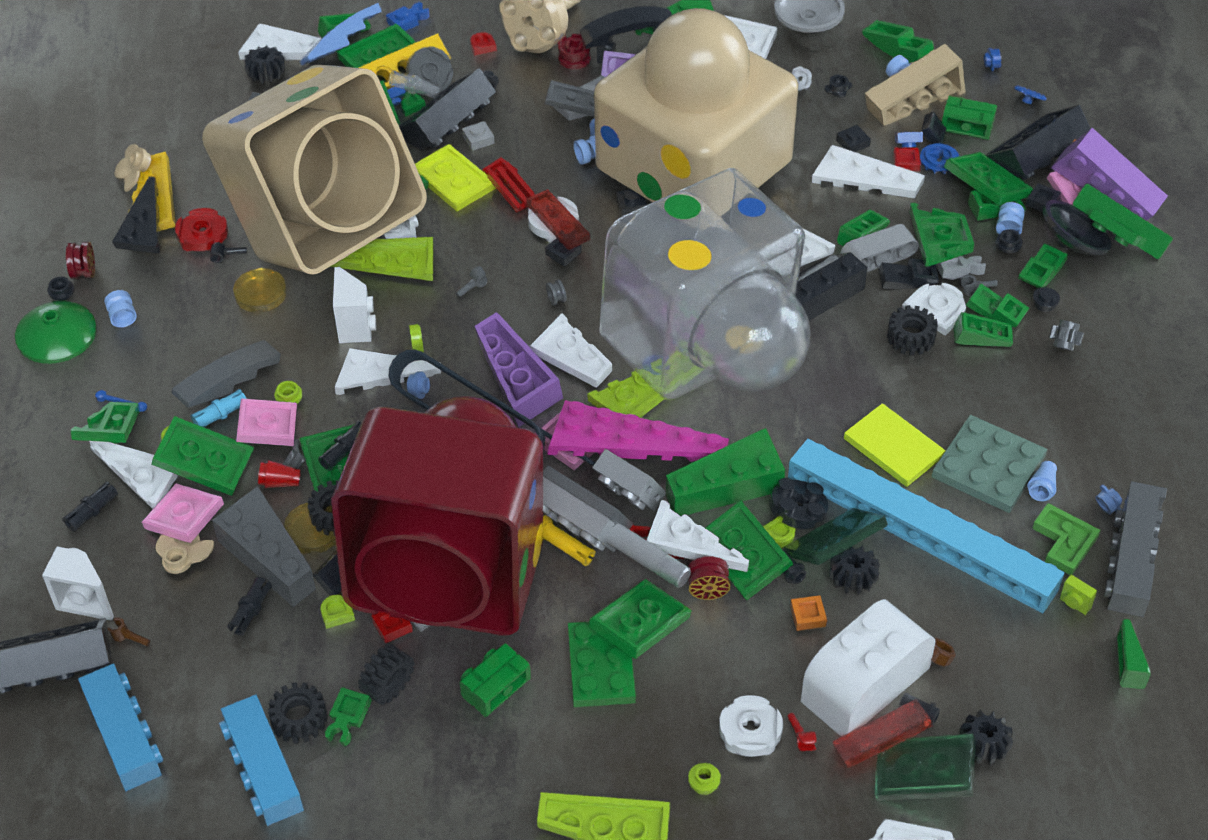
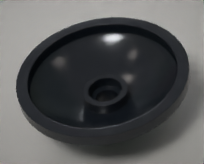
[1043,200,1112,256]

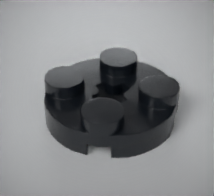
[769,478,828,529]

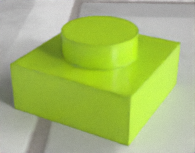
[1060,574,1097,615]

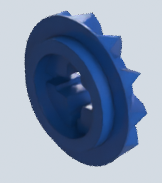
[920,143,959,175]

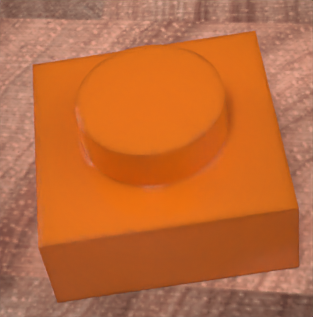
[790,595,827,631]

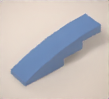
[300,3,382,65]

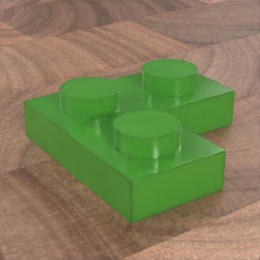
[1033,503,1101,575]

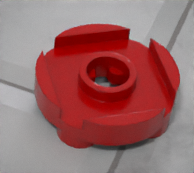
[175,208,228,252]

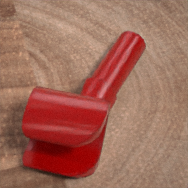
[787,713,817,751]

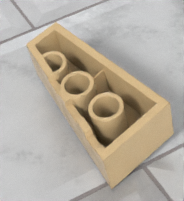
[865,44,966,126]

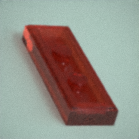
[526,189,590,250]
[832,699,933,768]

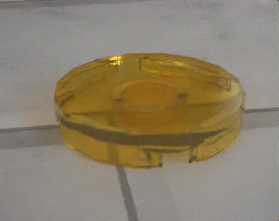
[233,268,286,312]
[284,503,336,554]

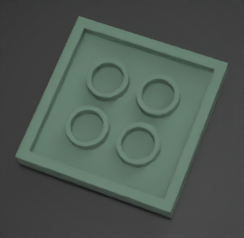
[932,415,1047,513]

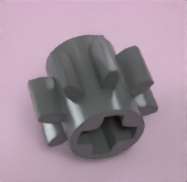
[1049,320,1084,351]

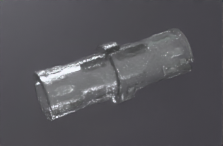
[389,70,439,99]

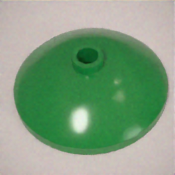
[15,301,97,364]

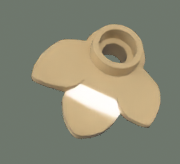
[115,144,151,192]
[156,534,214,574]

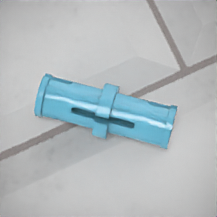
[190,389,247,427]

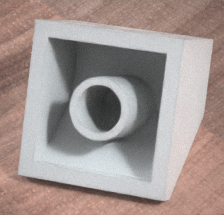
[333,267,376,343]
[42,547,114,621]

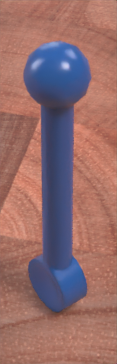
[95,390,147,412]

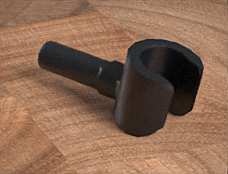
[210,242,247,263]

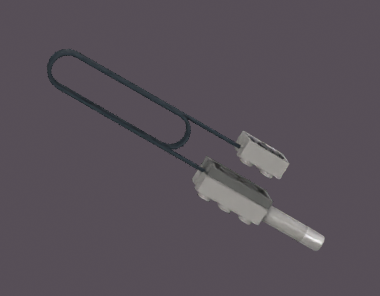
[388,349,691,588]

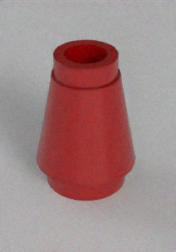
[258,460,301,488]

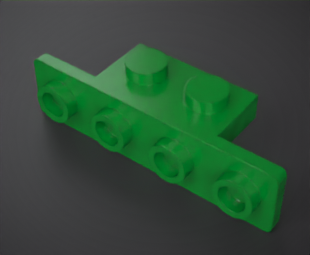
[1073,184,1173,259]

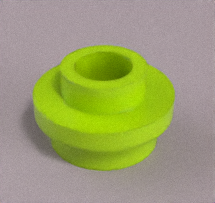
[274,381,303,403]
[688,763,721,795]

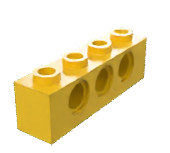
[359,33,451,90]

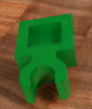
[325,687,372,747]

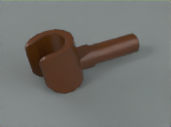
[107,617,151,647]

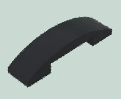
[579,6,672,49]

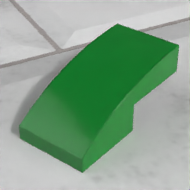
[1018,243,1068,288]
[966,283,1029,327]

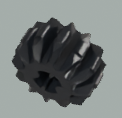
[244,45,285,84]
[829,544,880,596]
[959,709,1013,765]

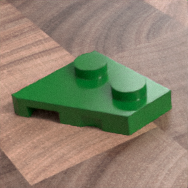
[71,402,139,444]

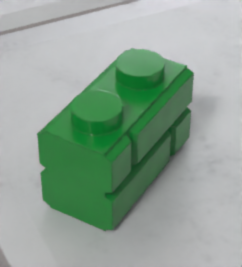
[942,96,997,140]
[459,643,531,717]

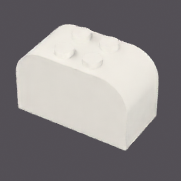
[801,599,935,741]

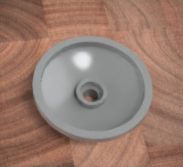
[774,0,845,33]

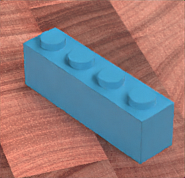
[78,663,163,792]
[219,695,304,826]

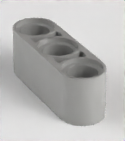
[840,224,919,272]

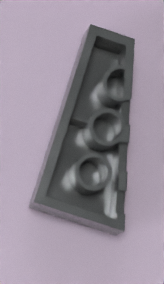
[1104,481,1167,617]
[212,486,316,607]

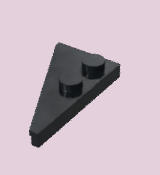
[112,176,161,253]

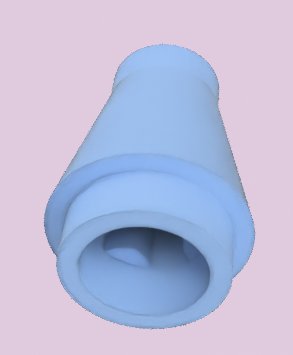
[1027,461,1057,502]

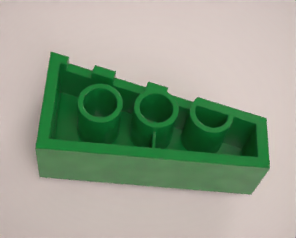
[666,428,785,517]

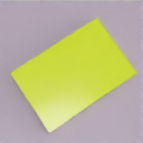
[415,144,496,212]
[844,403,946,487]

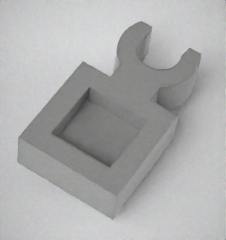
[936,256,986,280]

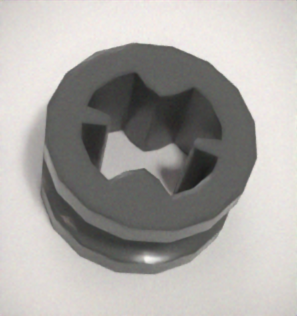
[546,279,567,306]

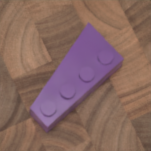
[1051,128,1168,221]
[475,312,563,428]

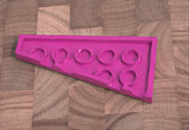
[547,400,729,462]

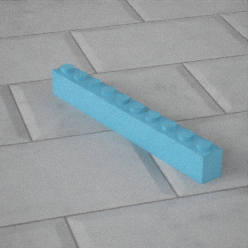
[788,439,1065,614]

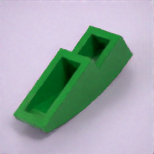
[862,20,934,64]

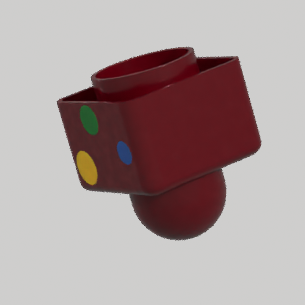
[331,396,543,636]

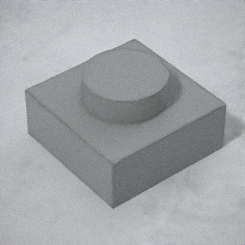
[462,121,495,151]

